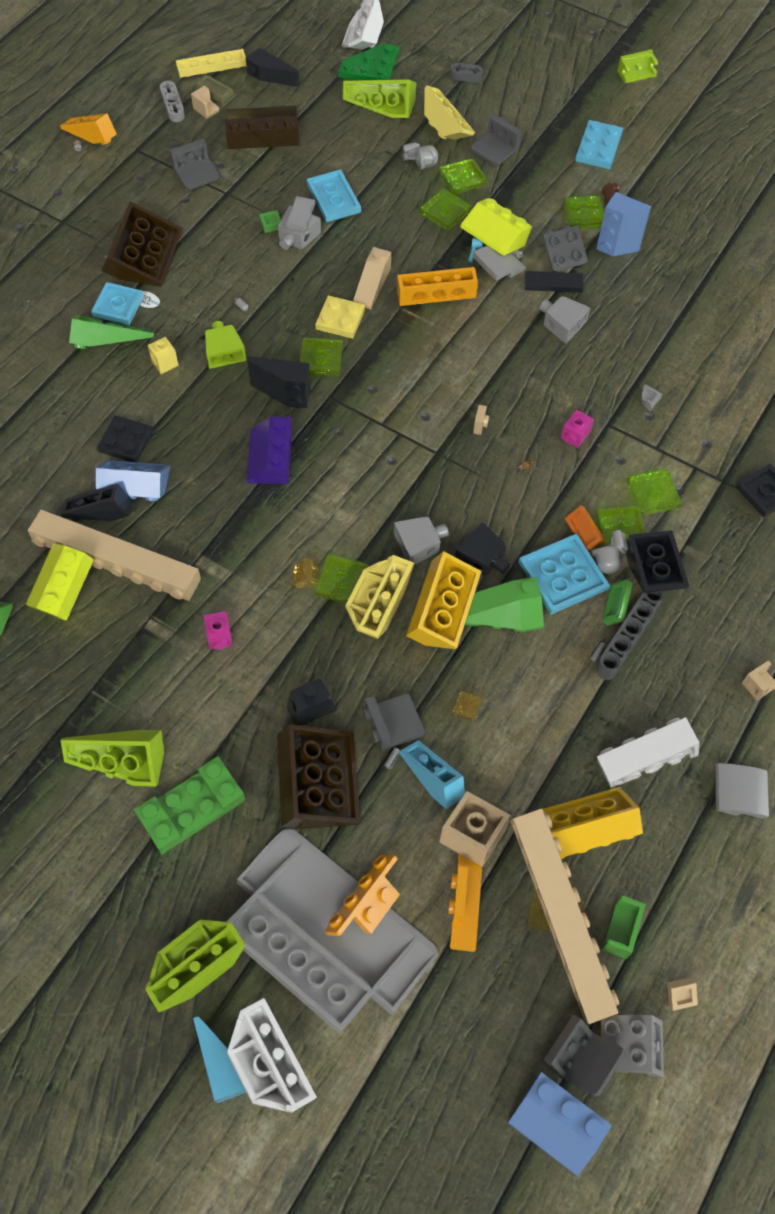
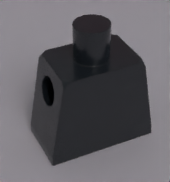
[455,522,510,576]
[287,679,337,726]

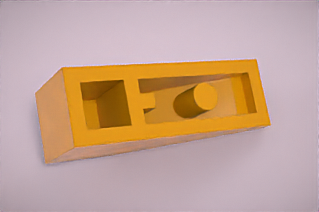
[60,113,117,145]

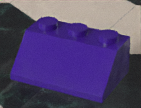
[247,417,292,484]

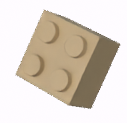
[439,791,510,867]

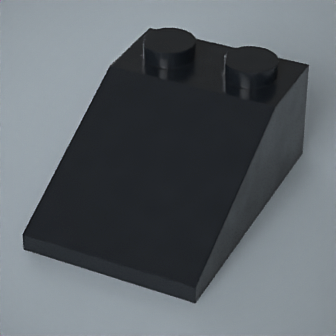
[247,356,311,408]
[626,530,689,593]

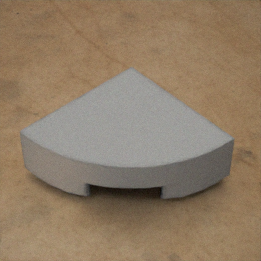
[641,384,662,411]

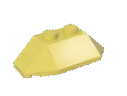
[424,85,475,140]
[345,555,414,639]

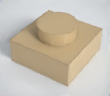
[473,405,489,435]
[667,977,698,1011]

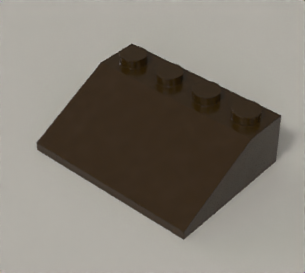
[225,106,299,149]
[101,201,183,287]
[277,724,361,829]

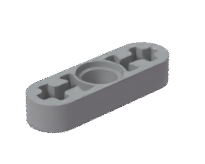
[160,81,185,122]

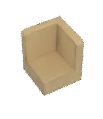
[191,85,219,119]
[742,661,775,701]

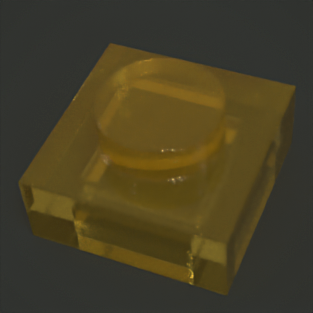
[452,691,483,722]

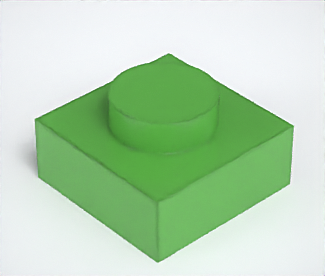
[259,210,281,233]

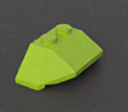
[145,920,246,1012]

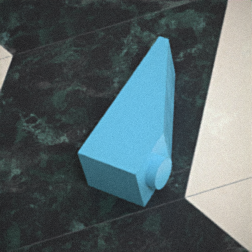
[400,740,465,809]
[193,1017,247,1103]

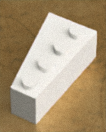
[597,717,699,788]

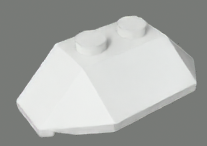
[342,0,384,50]
[227,998,317,1113]

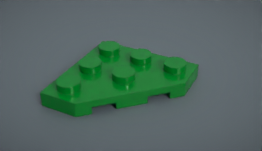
[338,44,400,81]

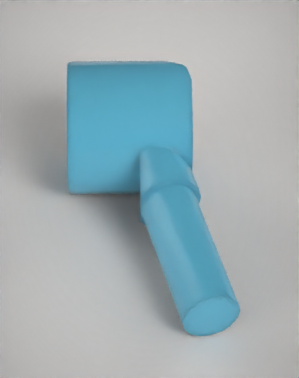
[468,238,483,262]

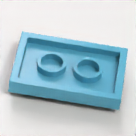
[575,120,623,169]
[307,169,361,222]

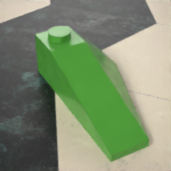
[465,577,544,632]

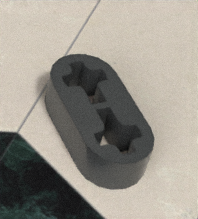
[450,63,483,83]

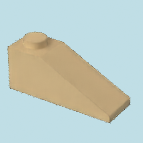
[353,247,391,309]

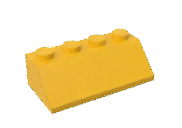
[406,551,481,649]
[530,787,643,859]

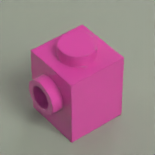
[561,410,594,448]
[203,611,233,650]

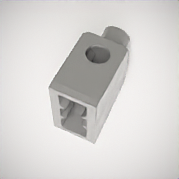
[278,205,321,250]
[540,296,590,343]
[394,517,449,565]

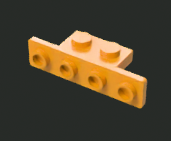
[448,853,482,952]
[324,854,400,936]

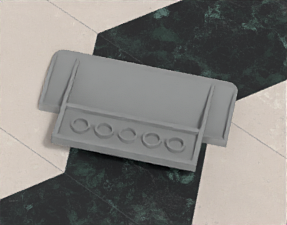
[227,829,437,1034]

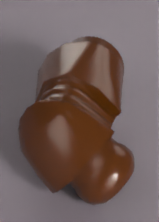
[601,182,619,206]

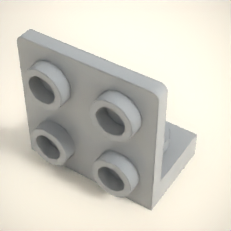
[601,1015,664,1077]

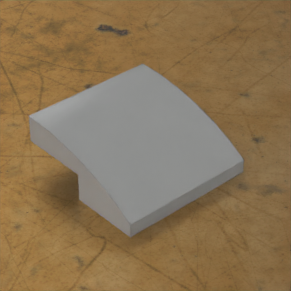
[473,246,526,281]
[715,763,769,819]

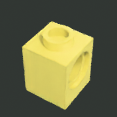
[148,337,179,374]

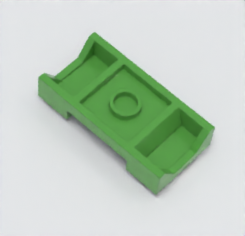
[134,756,246,855]

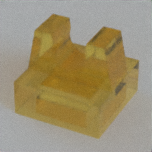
[293,558,320,588]

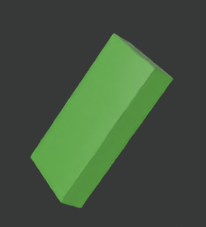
[602,579,633,626]

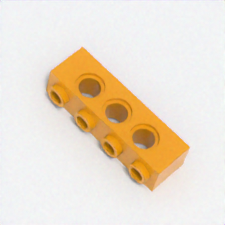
[397,267,478,306]

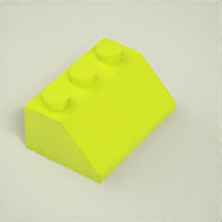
[460,198,532,256]
[26,544,94,621]

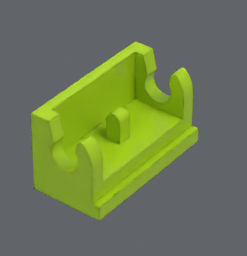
[617,49,658,83]

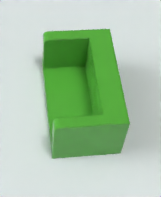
[602,895,646,959]

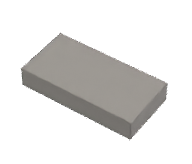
[286,196,315,232]

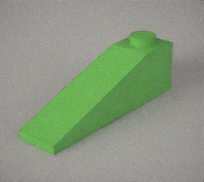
[69,315,155,349]

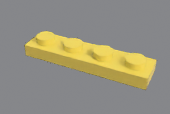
[176,49,246,78]

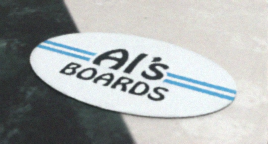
[139,291,160,308]

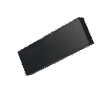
[525,271,583,292]

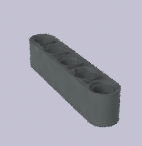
[596,591,665,680]

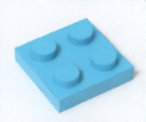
[91,282,144,326]

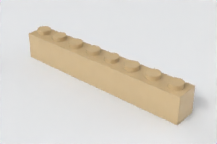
[28,510,201,601]
[510,809,619,1024]

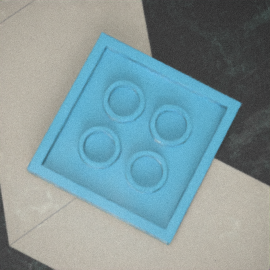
[518,534,610,615]

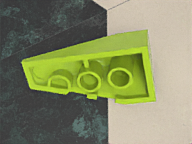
[343,80,416,118]
[61,730,164,787]

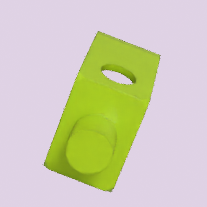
[205,321,246,369]

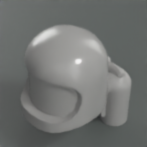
[403,142,438,170]
[591,530,628,574]

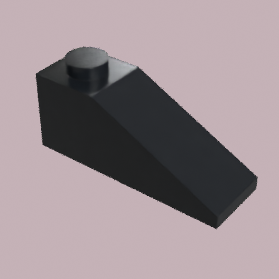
[245,48,299,87]
[60,484,133,521]

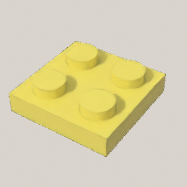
[315,295,365,339]

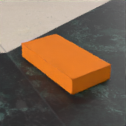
[564,505,605,553]

